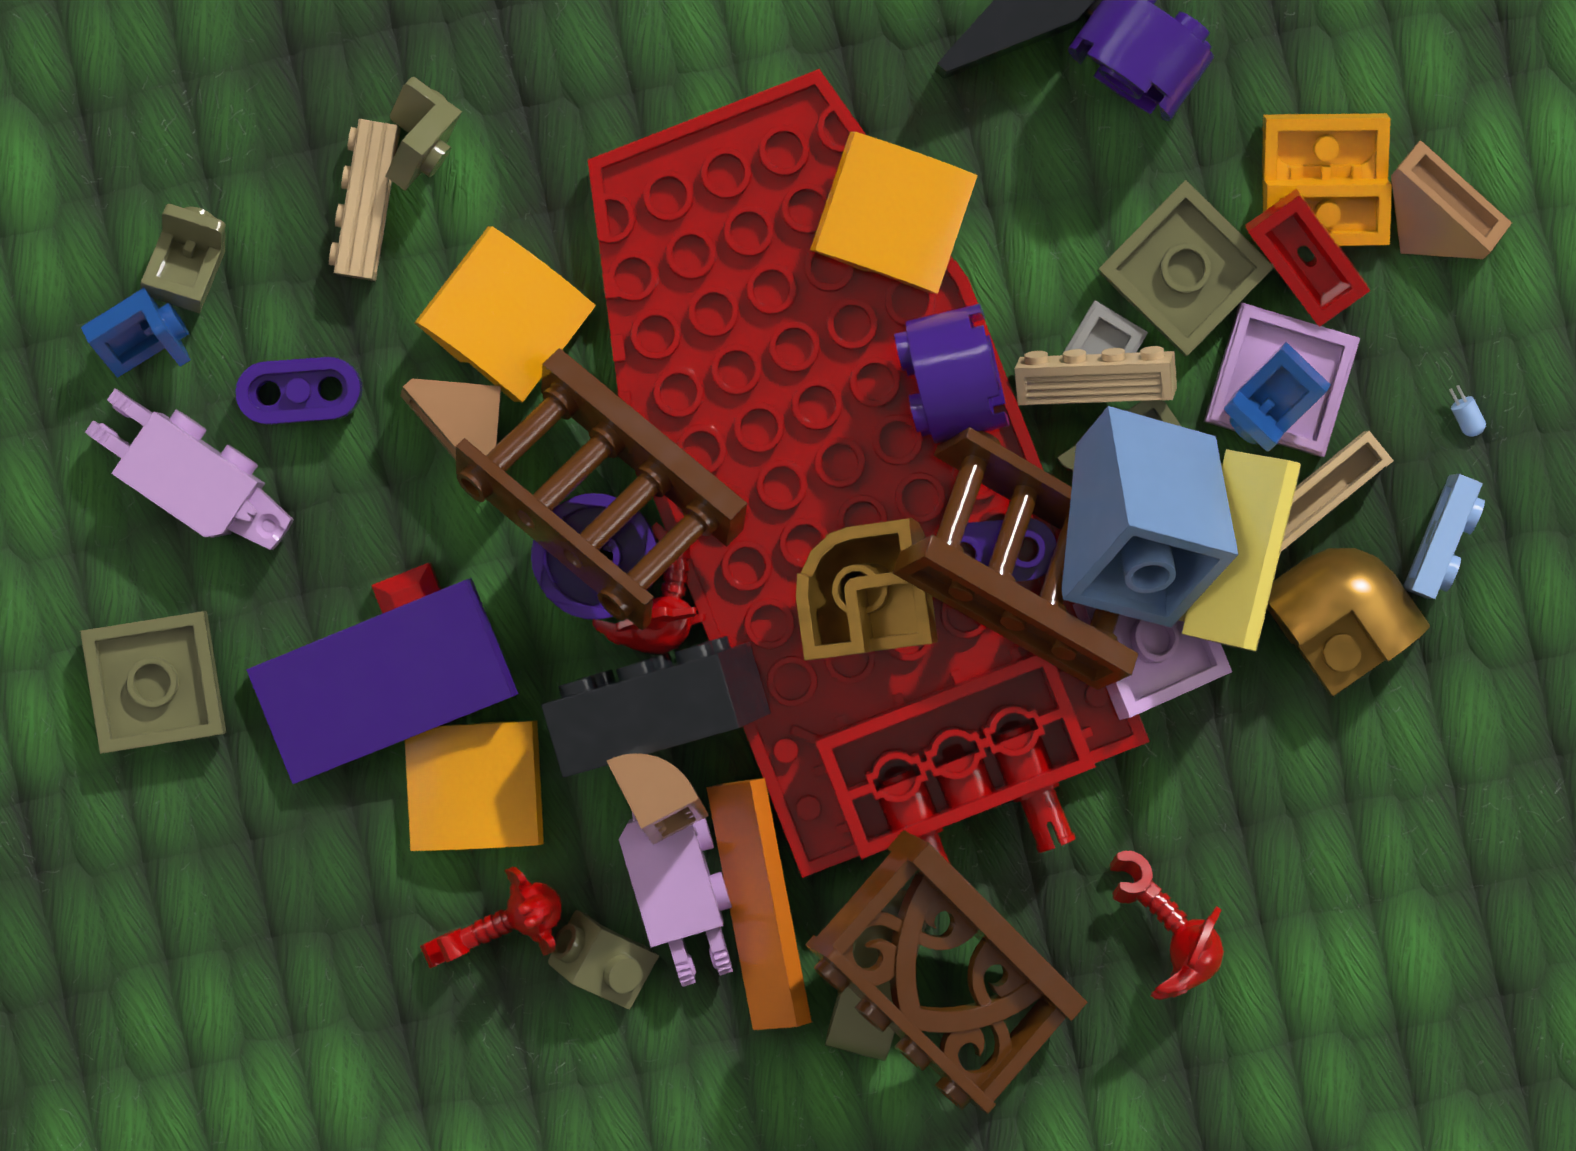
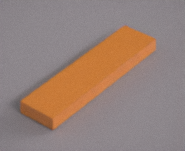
[706,778,812,1030]

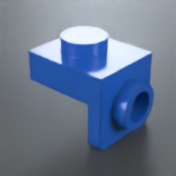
[81,288,191,378]
[1224,342,1331,451]

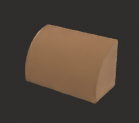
[607,754,709,845]

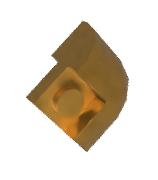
[796,518,938,661]
[1267,548,1430,696]

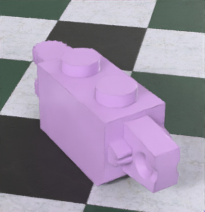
[85,389,294,550]
[619,812,733,987]

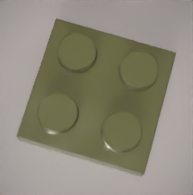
[1097,180,1274,357]
[80,611,226,754]

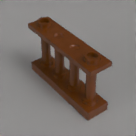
[456,348,747,631]
[893,427,1139,690]

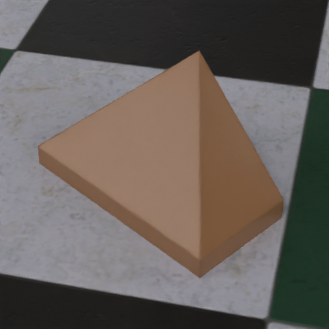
[1391,140,1512,259]
[400,378,501,460]

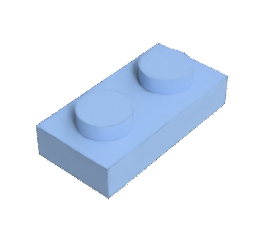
[1403,474,1485,599]

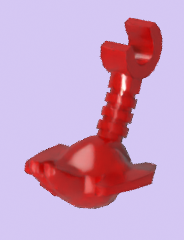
[592,505,706,654]
[1110,851,1224,1000]
[420,866,562,968]

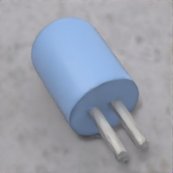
[1449,385,1486,437]

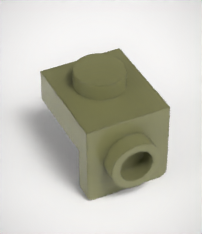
[385,77,462,191]
[141,204,226,313]
[548,910,659,1010]

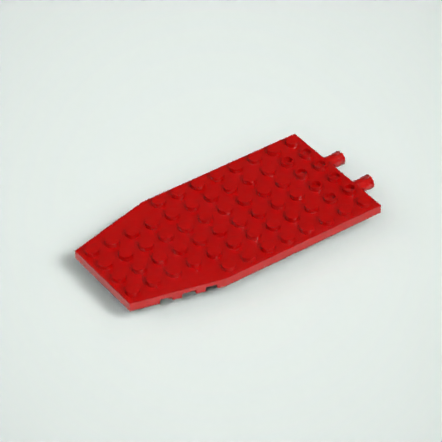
[587,69,1150,878]

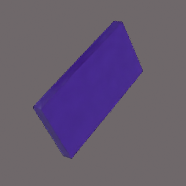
[246,578,518,784]

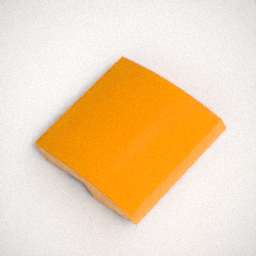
[1262,113,1392,246]
[810,132,978,294]
[414,226,596,402]
[405,721,544,851]

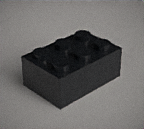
[541,636,771,778]

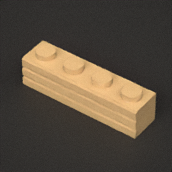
[329,119,401,281]
[1014,346,1177,405]
[1281,431,1394,551]

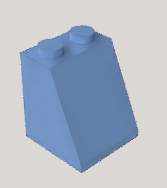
[1062,406,1238,627]

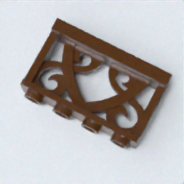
[805,830,1088,1114]

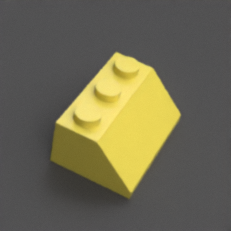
[1179,449,1301,652]

